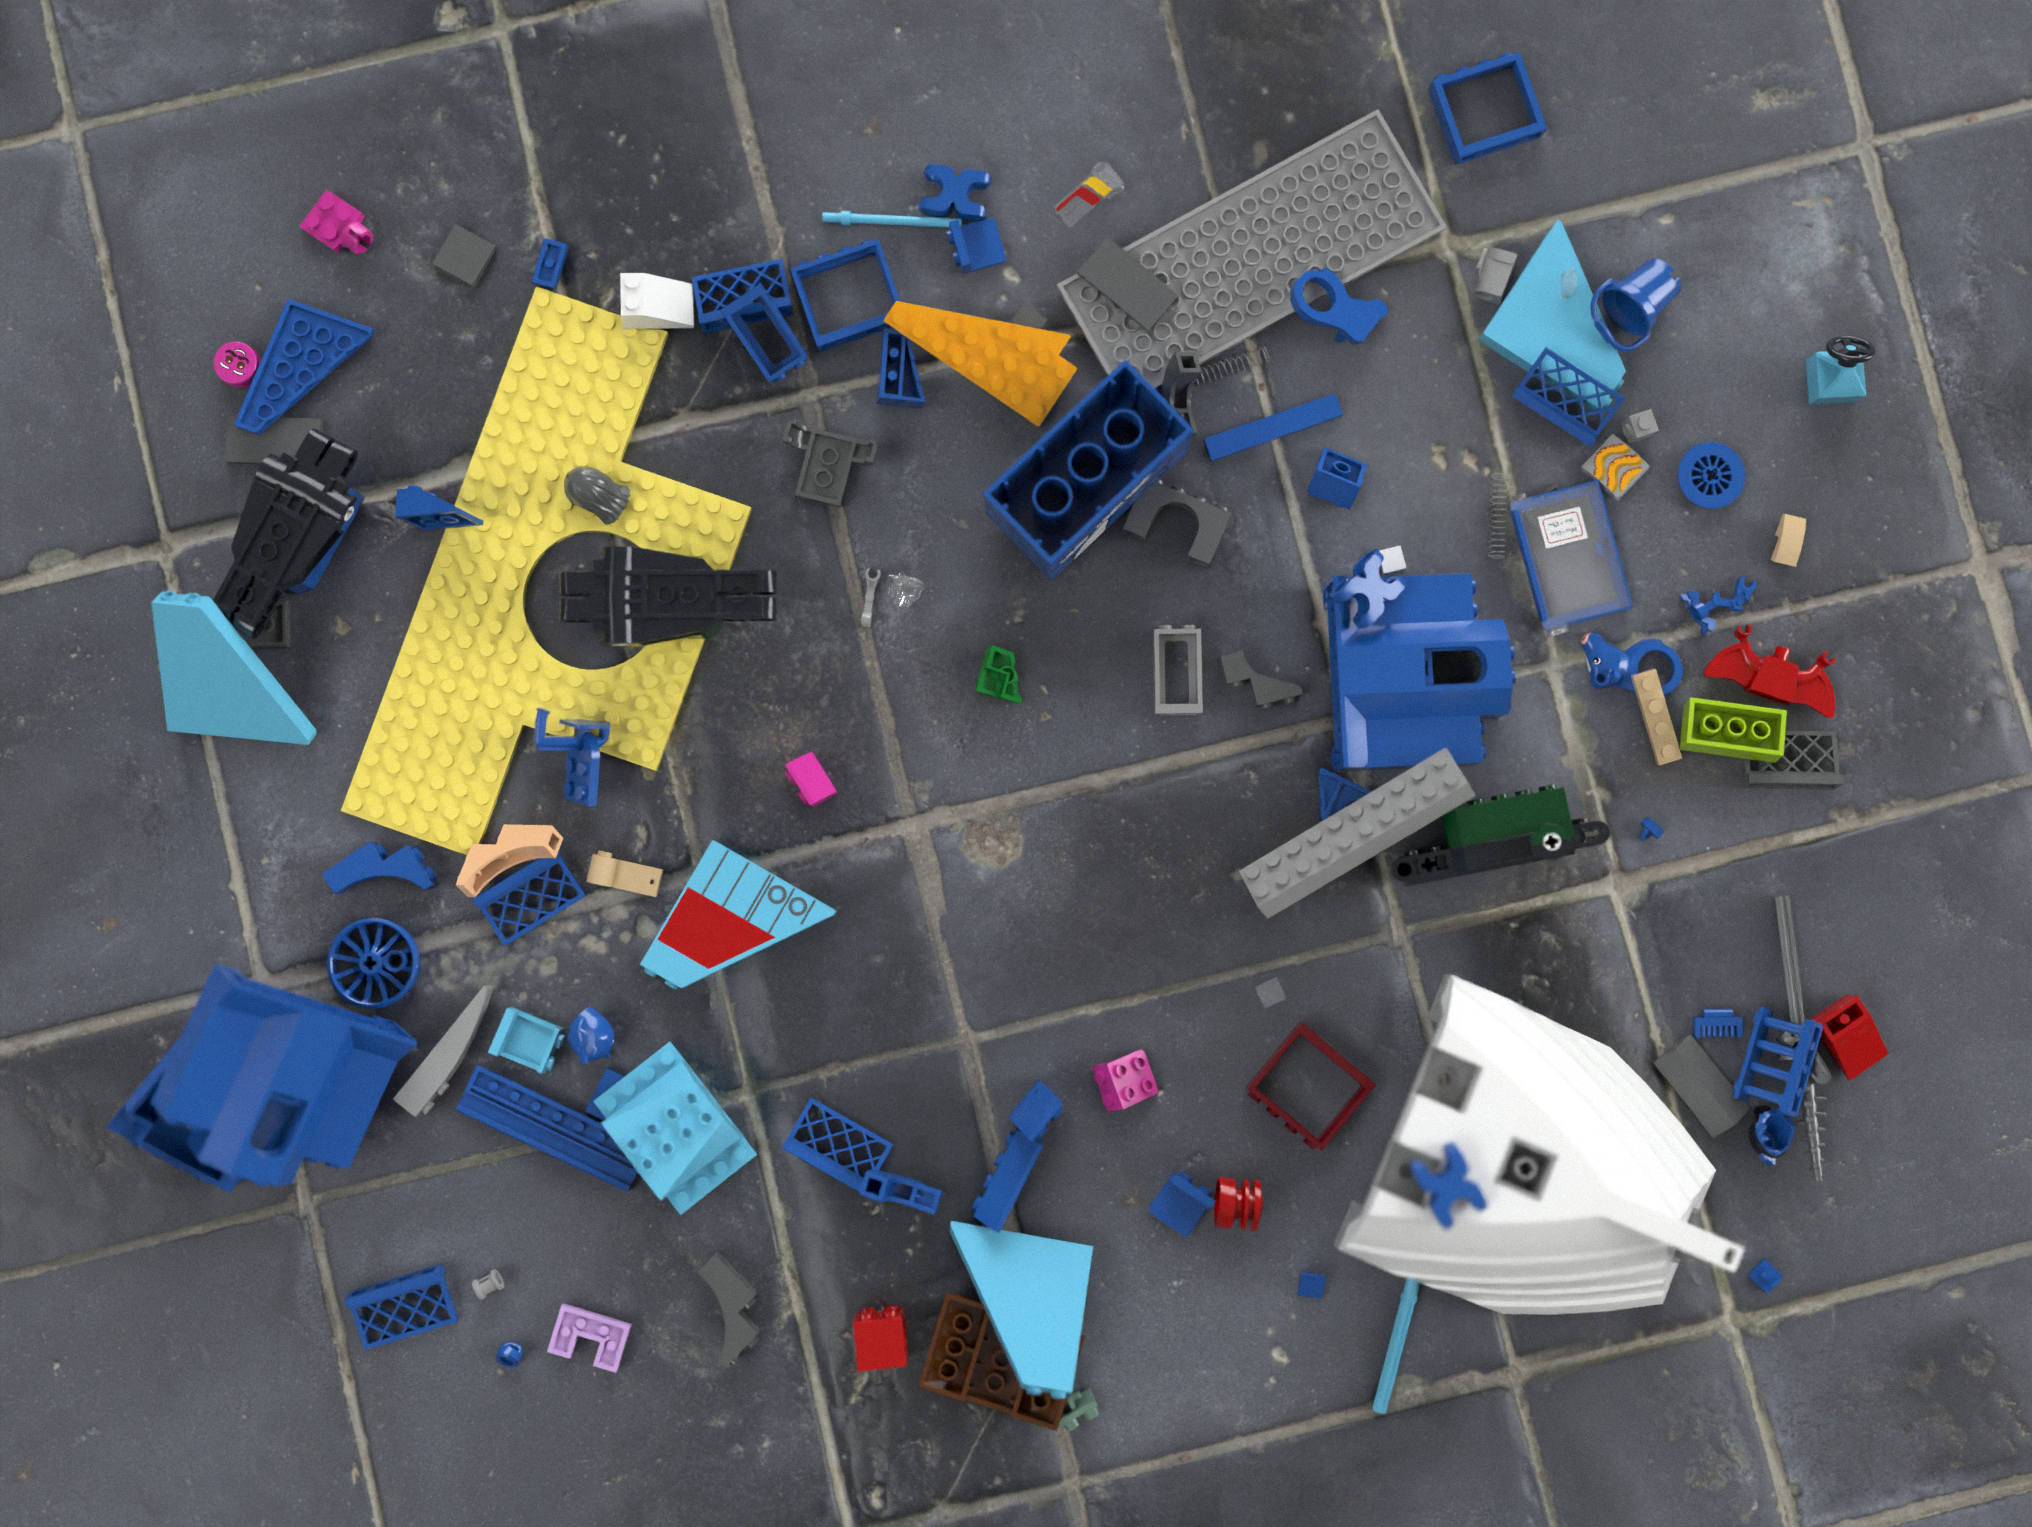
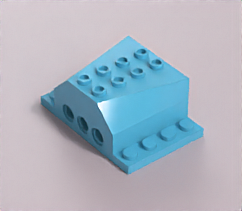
[593,1041,757,1215]

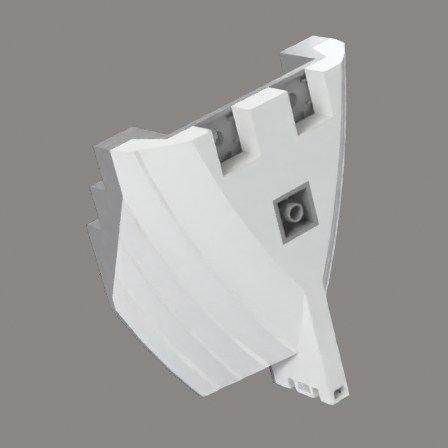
[1334,974,1744,1314]

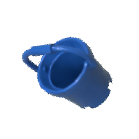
[1590,258,1682,352]

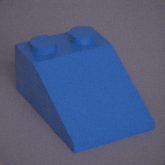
[395,485,483,531]

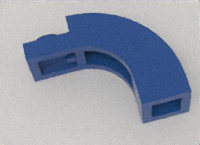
[859,1170,943,1215]

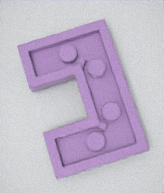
[547,1303,632,1373]

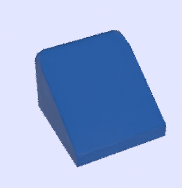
[1297,1271,1326,1299]

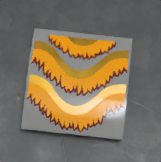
[1581,434,1649,501]

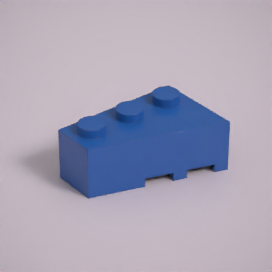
[876,328,926,409]

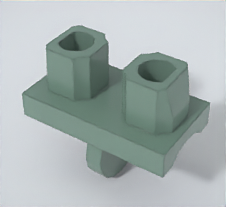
[1059,1388,1098,1432]

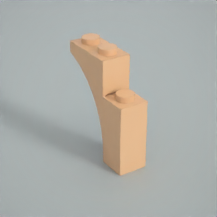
[456,824,563,897]

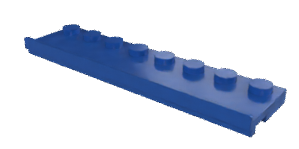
[456,1065,638,1192]

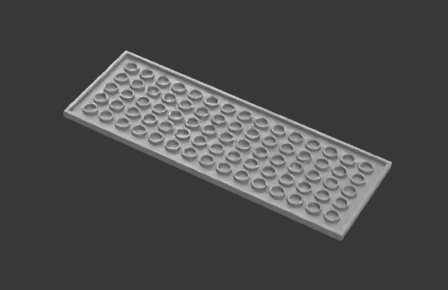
[1057,109,1447,390]

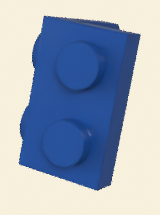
[946,218,1006,274]
[1149,1171,1216,1236]

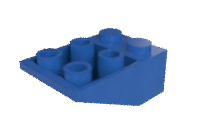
[1009,1080,1063,1142]

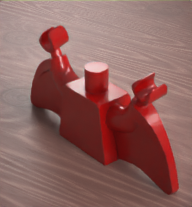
[1703,624,1836,718]

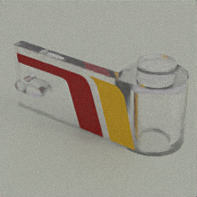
[1053,162,1125,229]

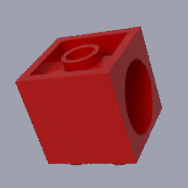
[853,1305,909,1372]

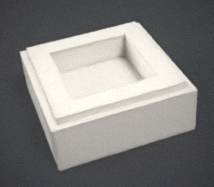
[1380,545,1406,575]

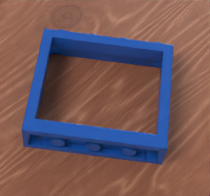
[1428,52,1547,165]
[790,239,900,353]

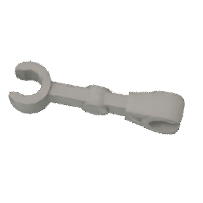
[861,568,881,627]

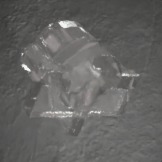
[887,571,925,608]

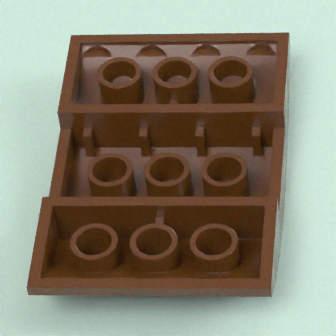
[918,1292,1085,1431]

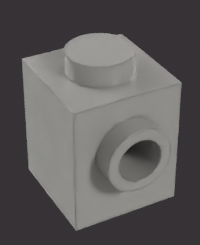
[1621,409,1659,444]

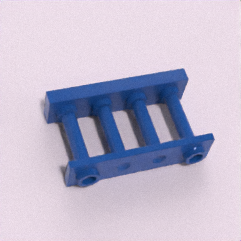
[1733,1006,1824,1117]

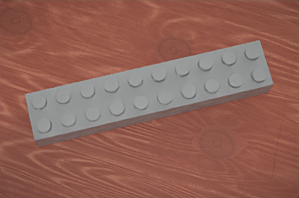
[1239,748,1476,919]

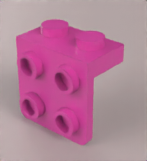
[1092,1050,1158,1112]

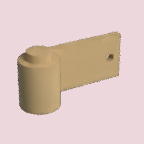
[586,850,663,897]

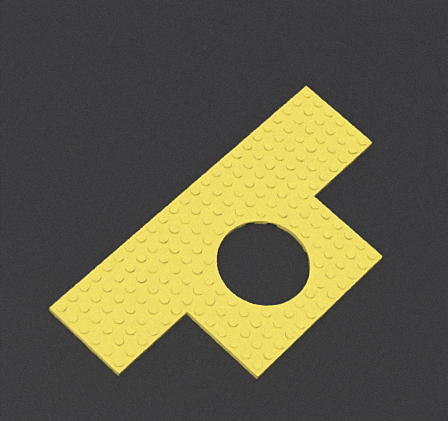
[341,287,752,855]

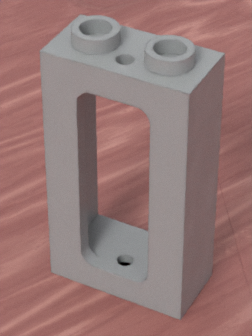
[1152,625,1203,716]

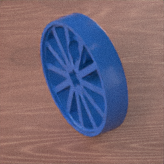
[327,918,421,1009]

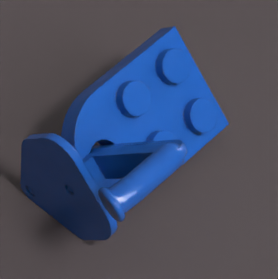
[534,707,610,806]

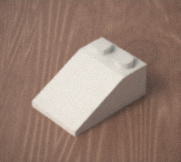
[620,273,694,329]

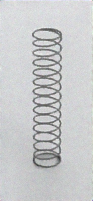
[1196,347,1270,386]
[1488,473,1508,559]

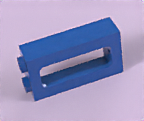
[721,283,808,383]

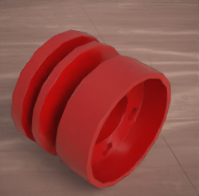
[1214,1177,1263,1231]

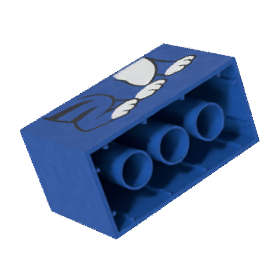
[983,359,1194,581]

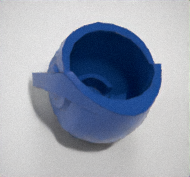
[567,1007,615,1065]

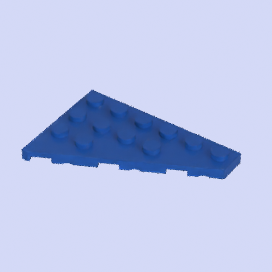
[234,299,375,436]

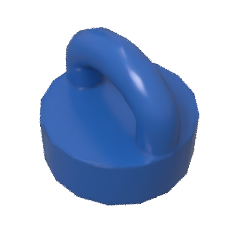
[1639,817,1663,841]
[496,1342,523,1368]

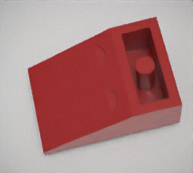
[1810,995,1889,1080]

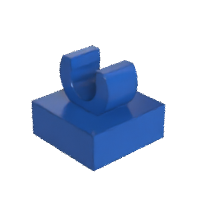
[1747,1258,1783,1294]

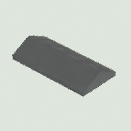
[1652,1033,1750,1138]

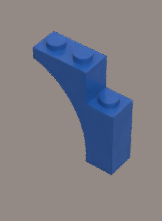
[322,842,439,894]

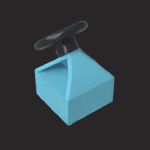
[1805,336,1876,405]

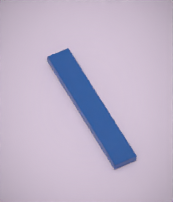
[1203,393,1343,462]

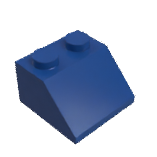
[1307,447,1367,510]

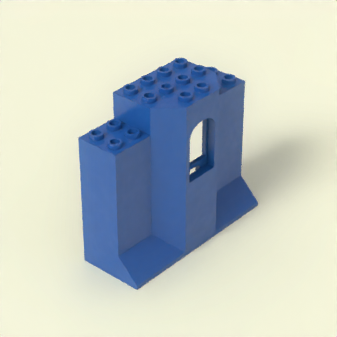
[1322,573,1516,772]
[151,963,418,1187]

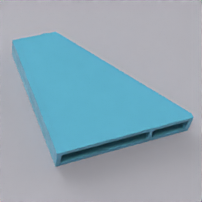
[1478,220,1626,415]
[151,591,317,745]
[949,1221,1093,1399]

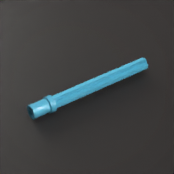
[1372,1278,1420,1414]

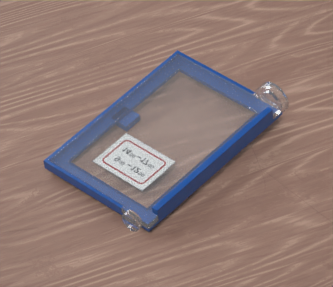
[1508,480,1633,638]

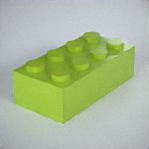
[1680,697,1787,763]

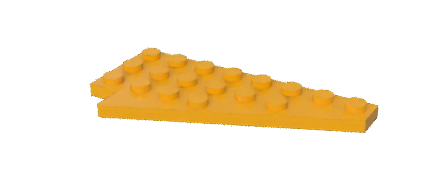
[883,301,1078,427]

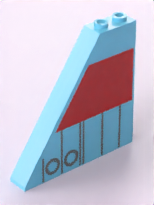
[640,840,837,989]

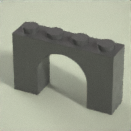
[1123,480,1232,569]

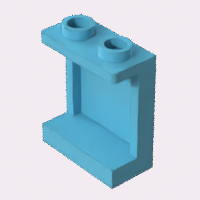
[488,1007,565,1074]

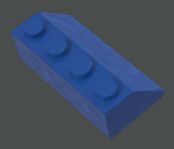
[972,1128,1043,1233]

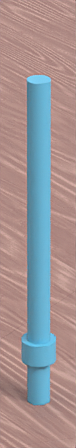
[823,211,961,228]

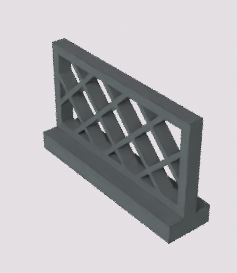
[1741,731,1844,789]

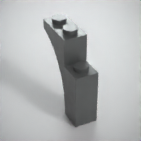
[697,1251,761,1369]

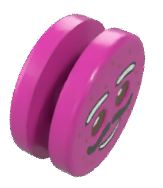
[214,342,261,388]

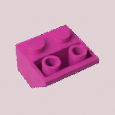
[785,752,838,808]

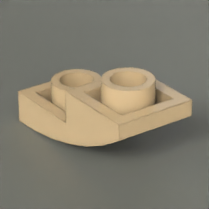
[1771,513,1806,567]

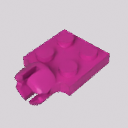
[299,189,373,254]

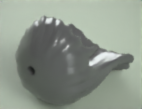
[564,466,630,525]

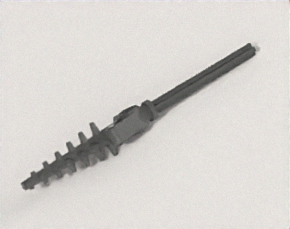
[1775,896,1832,1181]

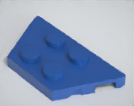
[1318,768,1372,821]

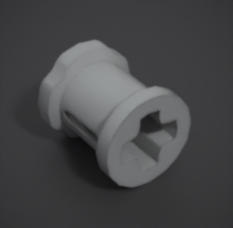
[472,1269,504,1300]

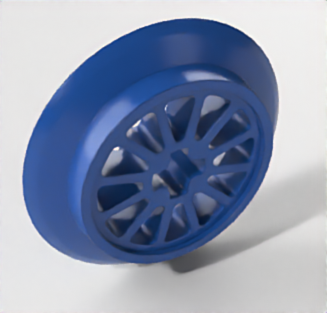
[1678,442,1745,509]

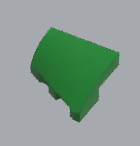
[974,645,1022,704]

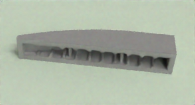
[393,985,493,1117]

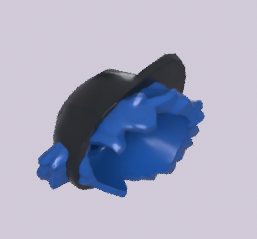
[1748,1105,1795,1167]

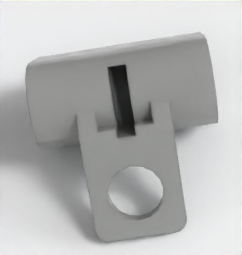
[1474,248,1518,305]

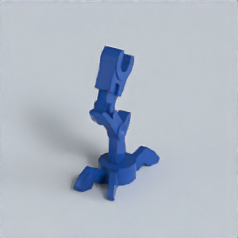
[1679,576,1757,635]

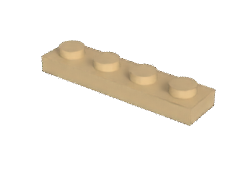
[1631,669,1682,765]

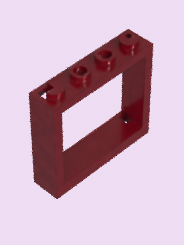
[1246,1021,1376,1151]

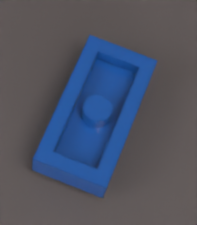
[532,238,569,290]

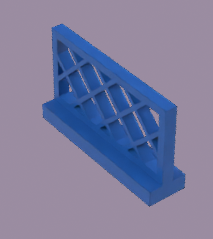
[691,259,794,334]
[1512,347,1625,447]
[472,851,586,946]
[782,1098,893,1192]
[344,1263,459,1350]

